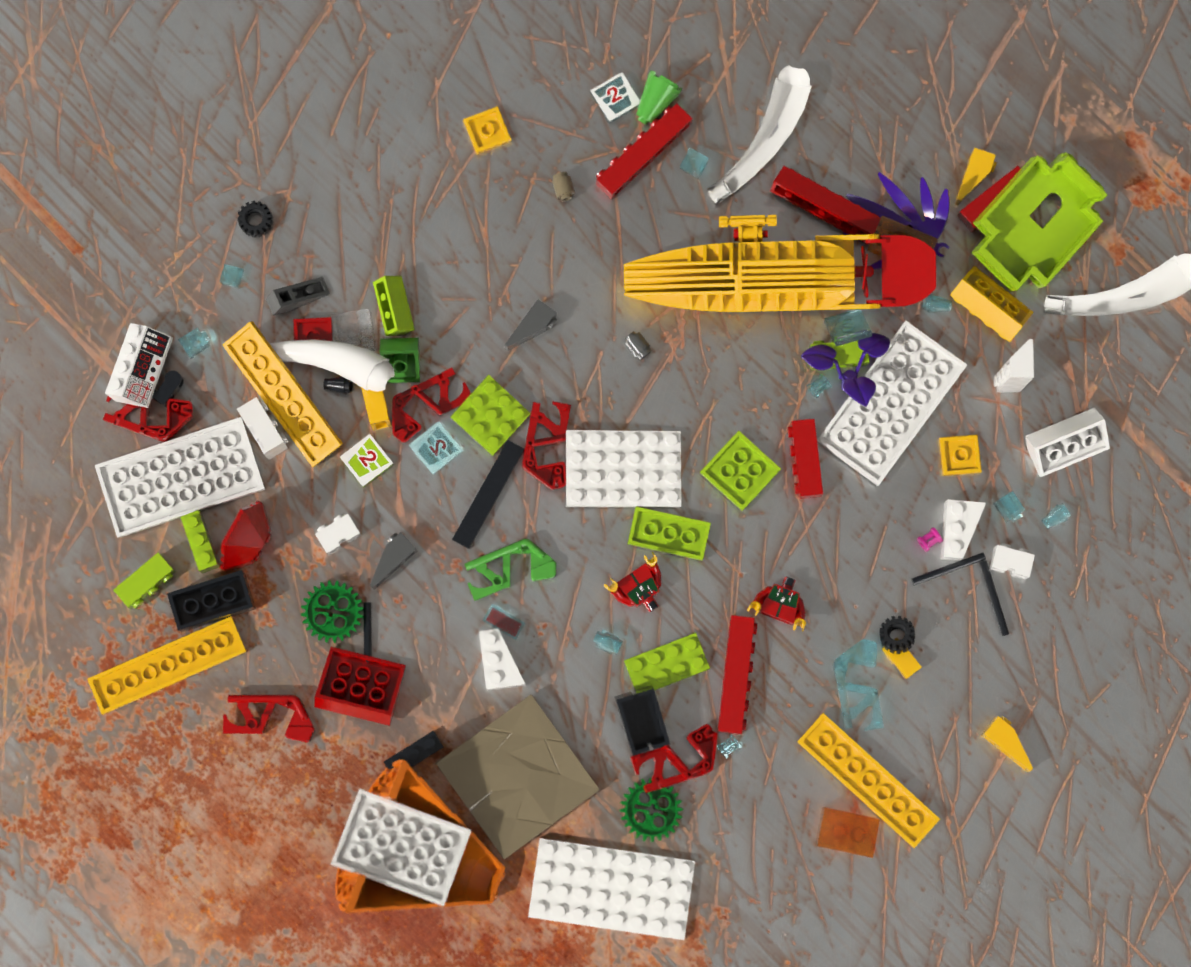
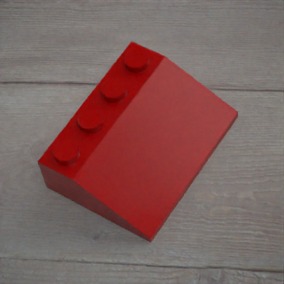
[314,647,406,726]

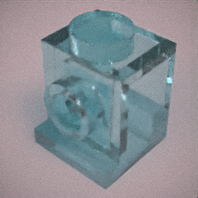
[178,327,210,359]

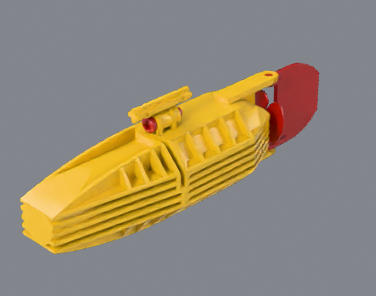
[624,215,936,312]

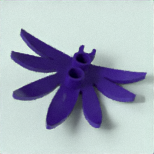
[843,172,950,269]

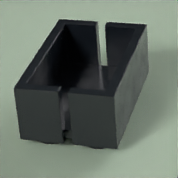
[614,685,670,756]

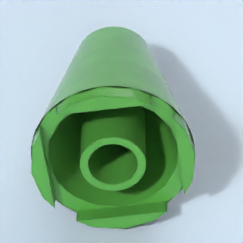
[636,70,682,125]

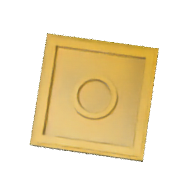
[463,106,512,155]
[939,434,982,476]

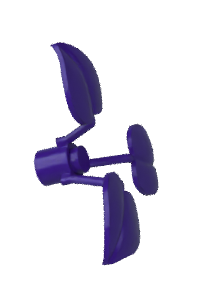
[801,333,890,407]

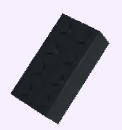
[167,570,256,633]

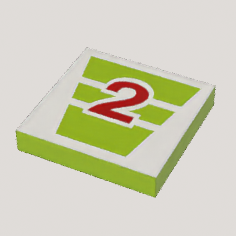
[340,434,394,488]

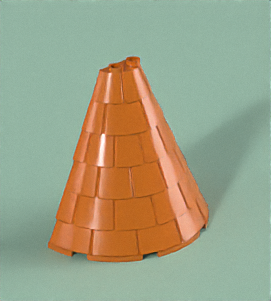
[335,759,505,914]

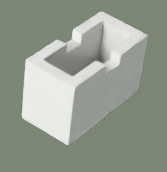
[315,514,362,555]
[989,543,1035,579]

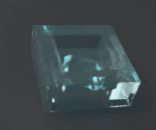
[219,264,244,288]

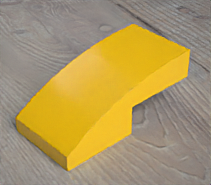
[881,637,922,679]

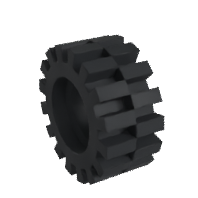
[237,201,273,238]
[879,616,915,654]

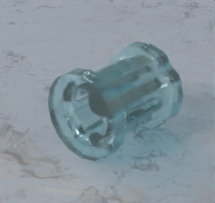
[806,374,832,399]
[717,734,742,759]

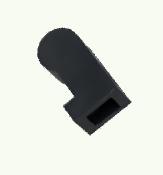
[152,371,184,408]

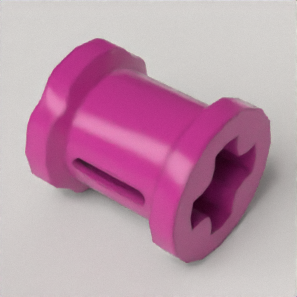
[917,527,943,552]

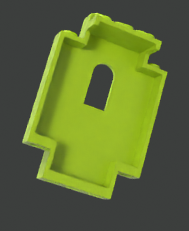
[971,152,1107,292]

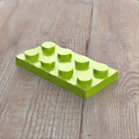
[627,506,711,561]
[624,633,710,691]

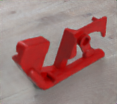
[392,368,471,443]
[103,396,194,442]
[522,401,571,490]
[223,695,315,743]
[630,724,718,793]

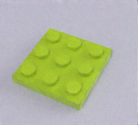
[450,375,531,456]
[700,431,781,511]

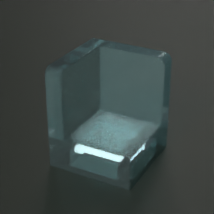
[680,147,709,179]

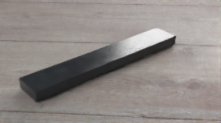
[452,440,524,549]

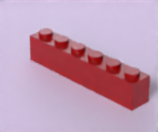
[596,103,692,200]
[770,166,883,245]
[717,615,758,735]

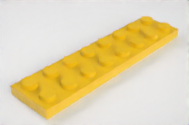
[222,321,343,467]
[87,616,247,715]
[797,713,940,848]

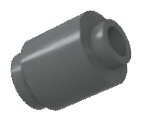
[624,331,652,360]

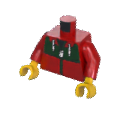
[604,552,661,612]
[747,577,806,632]

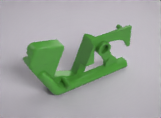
[464,539,556,601]

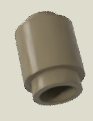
[552,172,575,201]

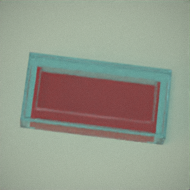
[482,604,525,640]

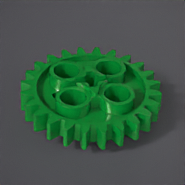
[301,580,364,643]
[619,778,683,842]

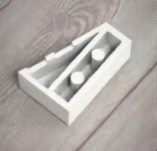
[479,629,526,691]

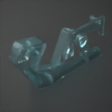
[833,639,884,731]

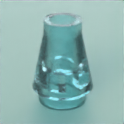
[922,294,952,312]
[1041,503,1071,529]

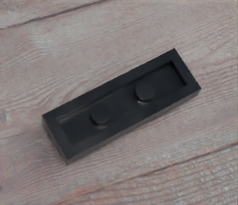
[384,731,444,769]

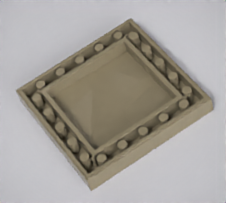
[436,695,600,860]

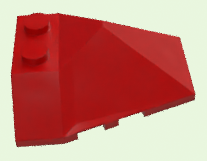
[220,500,272,572]

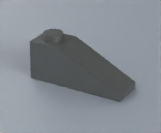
[266,277,330,316]
[505,300,557,351]
[370,532,417,590]

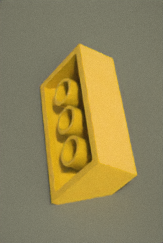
[950,266,1034,342]

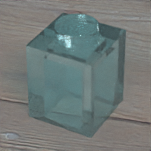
[994,491,1025,523]

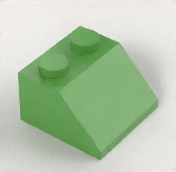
[379,338,420,383]

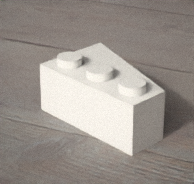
[237,397,289,460]
[940,499,986,561]

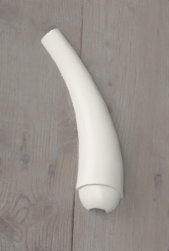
[707,66,811,204]
[1044,254,1191,316]
[269,339,394,392]

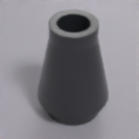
[323,377,353,395]

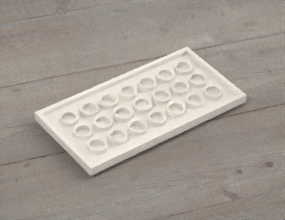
[817,320,967,486]
[95,417,265,538]
[528,838,695,940]

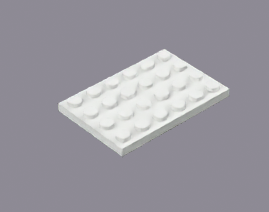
[566,430,681,508]
[331,789,471,906]

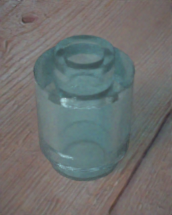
[593,629,623,655]

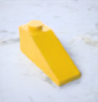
[955,148,997,205]
[981,716,1033,772]

